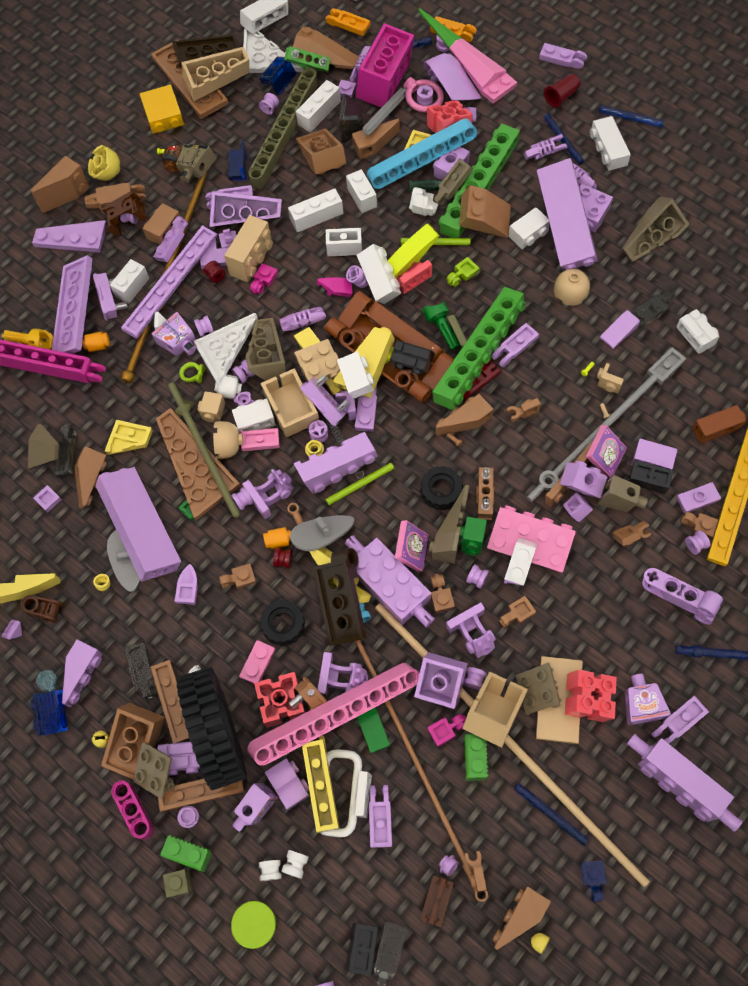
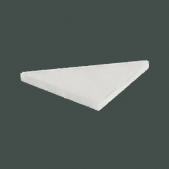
[243,27,304,73]
[193,313,258,385]

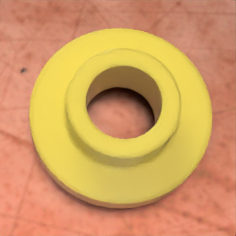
[305,440,324,457]

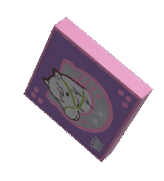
[586,425,627,479]
[395,520,429,572]

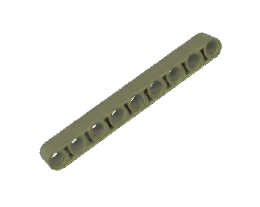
[248,67,318,189]

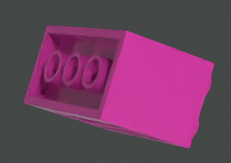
[356,23,414,108]

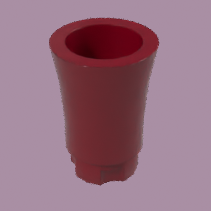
[544,74,581,108]

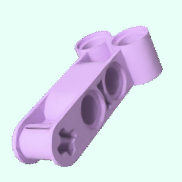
[642,568,723,625]

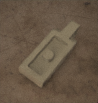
[434,158,473,206]

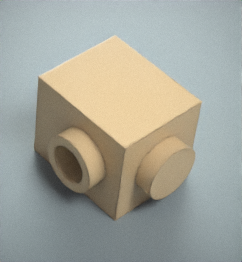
[198,391,225,422]

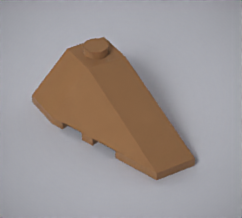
[293,27,359,69]

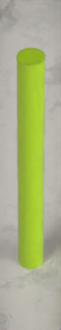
[401,238,470,245]
[325,462,394,505]

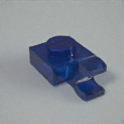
[580,861,607,902]

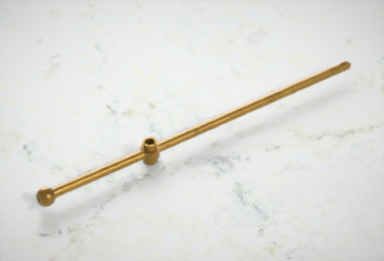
[120,168,210,384]

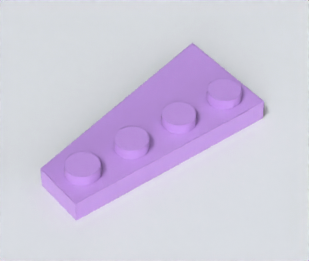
[32,220,108,253]

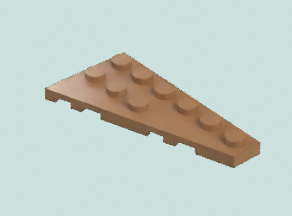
[156,408,240,521]

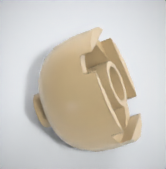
[553,269,590,306]
[213,421,243,459]

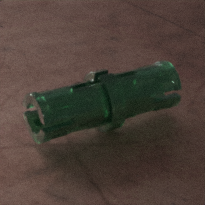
[409,179,443,192]

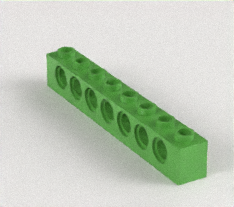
[438,123,520,238]
[432,287,526,411]

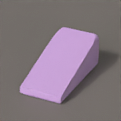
[600,310,640,349]

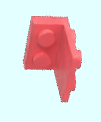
[397,260,432,294]

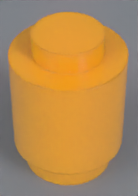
[82,331,110,352]
[263,527,291,550]

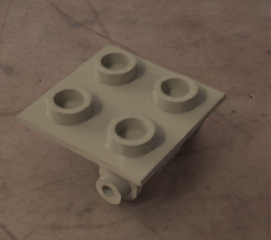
[516,663,562,715]
[133,742,175,799]

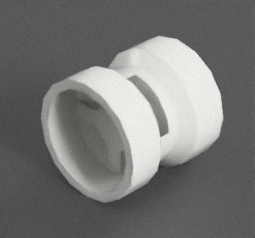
[281,850,309,879]

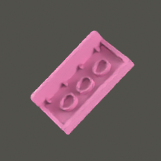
[487,505,576,573]

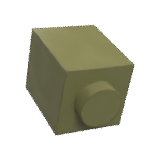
[163,869,193,898]

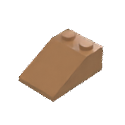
[295,128,347,174]
[30,156,89,213]
[459,185,511,238]
[101,703,165,780]

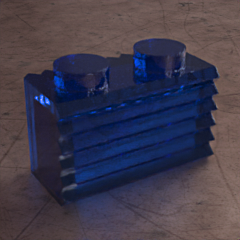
[30,689,68,736]

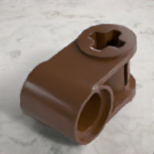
[21,595,63,623]

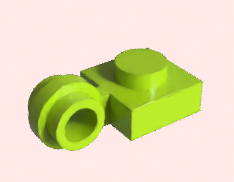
[446,257,480,287]

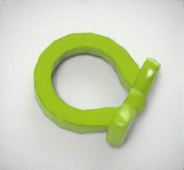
[179,362,206,384]

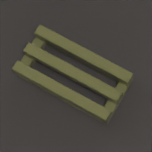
[447,315,467,348]

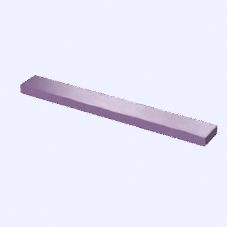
[121,225,217,339]

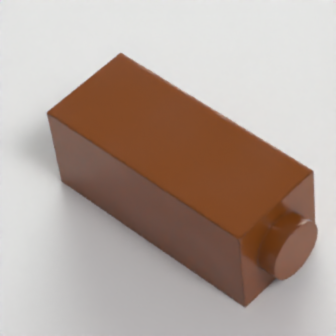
[692,405,746,444]

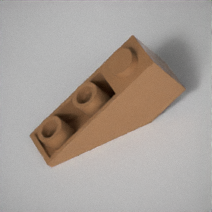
[352,118,400,160]
[435,394,494,436]
[74,446,107,510]
[492,886,551,950]

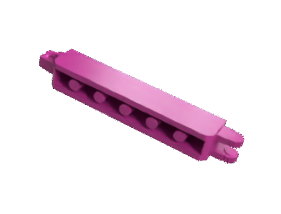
[0,340,106,383]

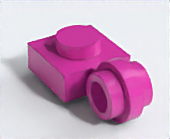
[250,263,278,295]
[427,714,467,747]

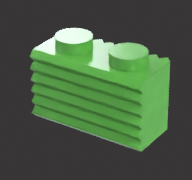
[465,734,488,781]
[160,835,212,872]

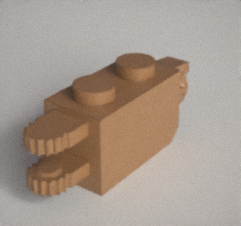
[85,183,146,214]

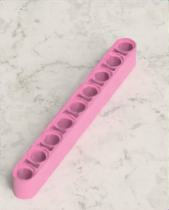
[247,663,420,765]

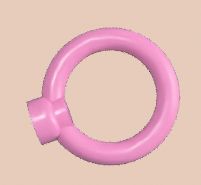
[403,77,444,113]

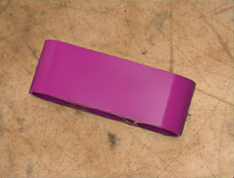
[111,781,154,840]

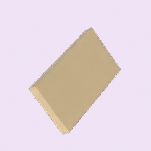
[536,656,583,744]

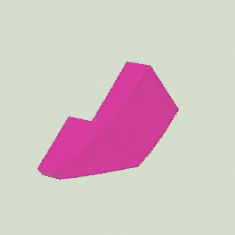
[317,277,353,297]

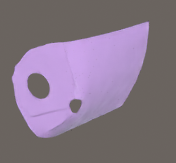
[423,53,481,100]

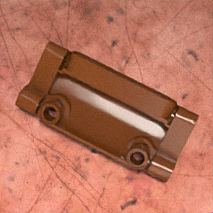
[325,291,454,403]

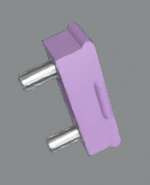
[93,273,128,321]
[300,375,350,426]

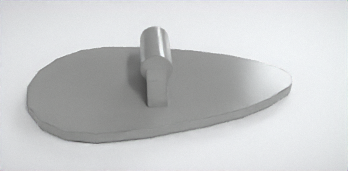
[290,515,354,551]
[107,530,141,592]

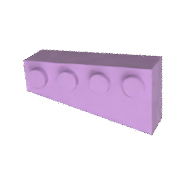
[209,191,282,227]
[294,432,378,494]

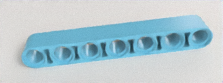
[367,119,477,189]

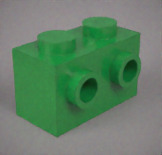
[458,516,487,556]

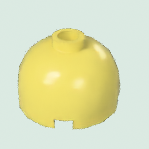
[88,145,120,181]

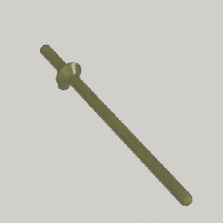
[168,382,240,518]

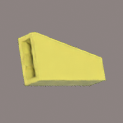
[333,327,395,399]

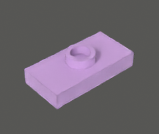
[676,482,721,514]

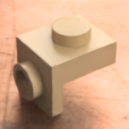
[596,363,624,394]

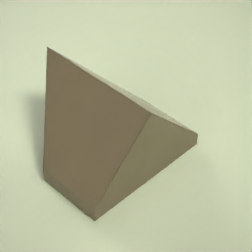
[28,424,59,469]

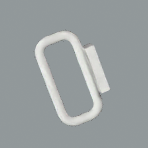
[321,749,372,837]

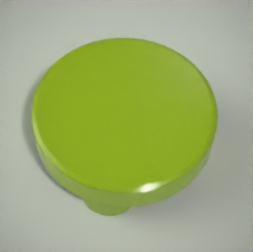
[231,901,276,949]

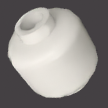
[214,374,242,399]

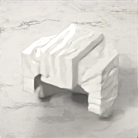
[409,187,438,216]

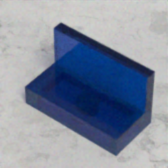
[259,56,297,95]
[228,140,247,181]

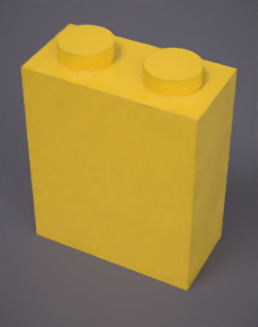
[140,85,184,134]

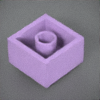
[414,652,468,709]

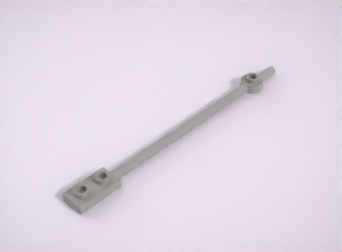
[526,347,686,502]

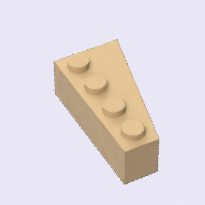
[182,47,250,101]

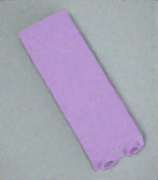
[537,158,598,271]
[96,467,181,582]

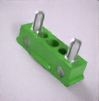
[284,46,330,73]

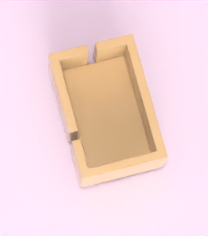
[224,215,273,283]
[261,368,319,438]
[463,672,528,748]

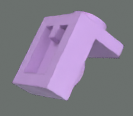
[335,391,356,420]

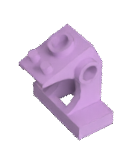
[242,469,294,519]
[446,602,496,658]
[318,652,368,698]

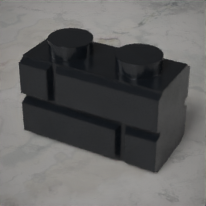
[390,340,435,375]

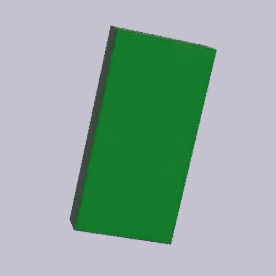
[357,707,390,754]

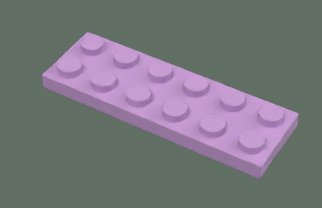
[52,255,92,354]

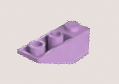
[62,640,103,708]

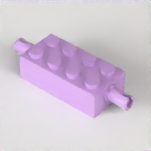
[345,535,435,628]
[627,734,743,832]

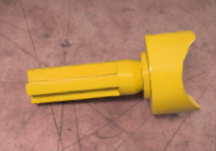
[2,328,53,349]

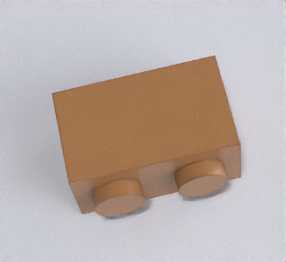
[143,204,181,245]

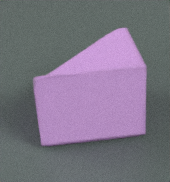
[563,492,593,522]

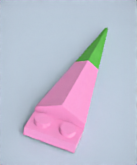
[419,8,517,104]

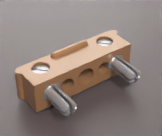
[476,467,494,520]
[289,677,337,725]

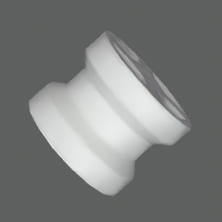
[259,860,282,881]

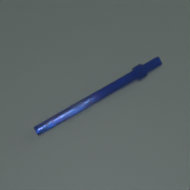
[675,645,748,660]

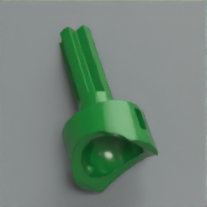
[422,300,460,351]

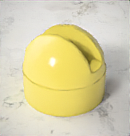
[93,574,110,591]
[92,730,109,748]
[531,933,550,954]

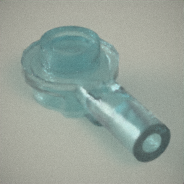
[36,670,64,708]

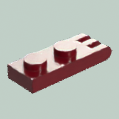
[463,359,502,401]

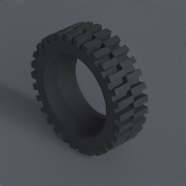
[176,666,246,791]

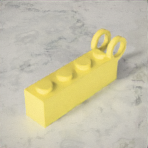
[302,734,340,833]

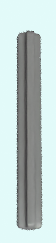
[362,88,406,135]

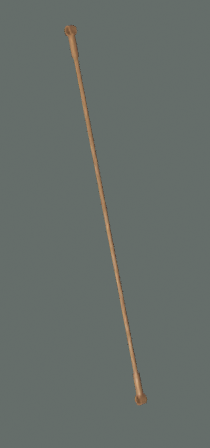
[287,503,488,902]

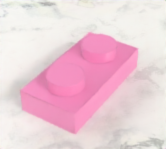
[241,428,280,451]
[239,640,276,684]

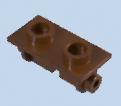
[420,876,454,927]

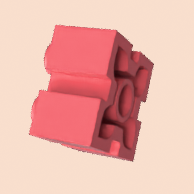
[427,100,472,133]
[565,670,617,722]
[254,672,306,728]

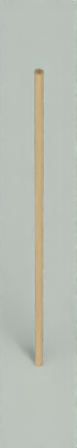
[375,603,650,887]

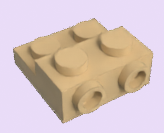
[294,339,341,383]

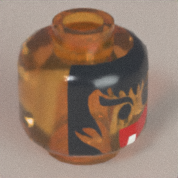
[161,145,182,171]

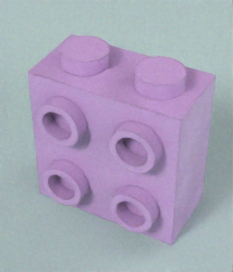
[579,184,613,233]

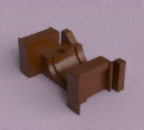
[101,191,148,236]

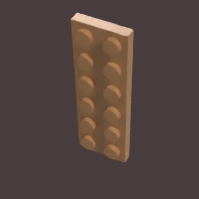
[151,39,229,119]

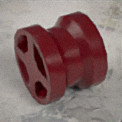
[203,261,226,283]
[273,548,292,569]

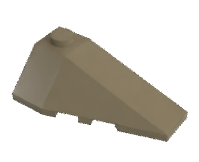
[622,197,689,261]
[246,318,286,381]
[429,485,469,564]

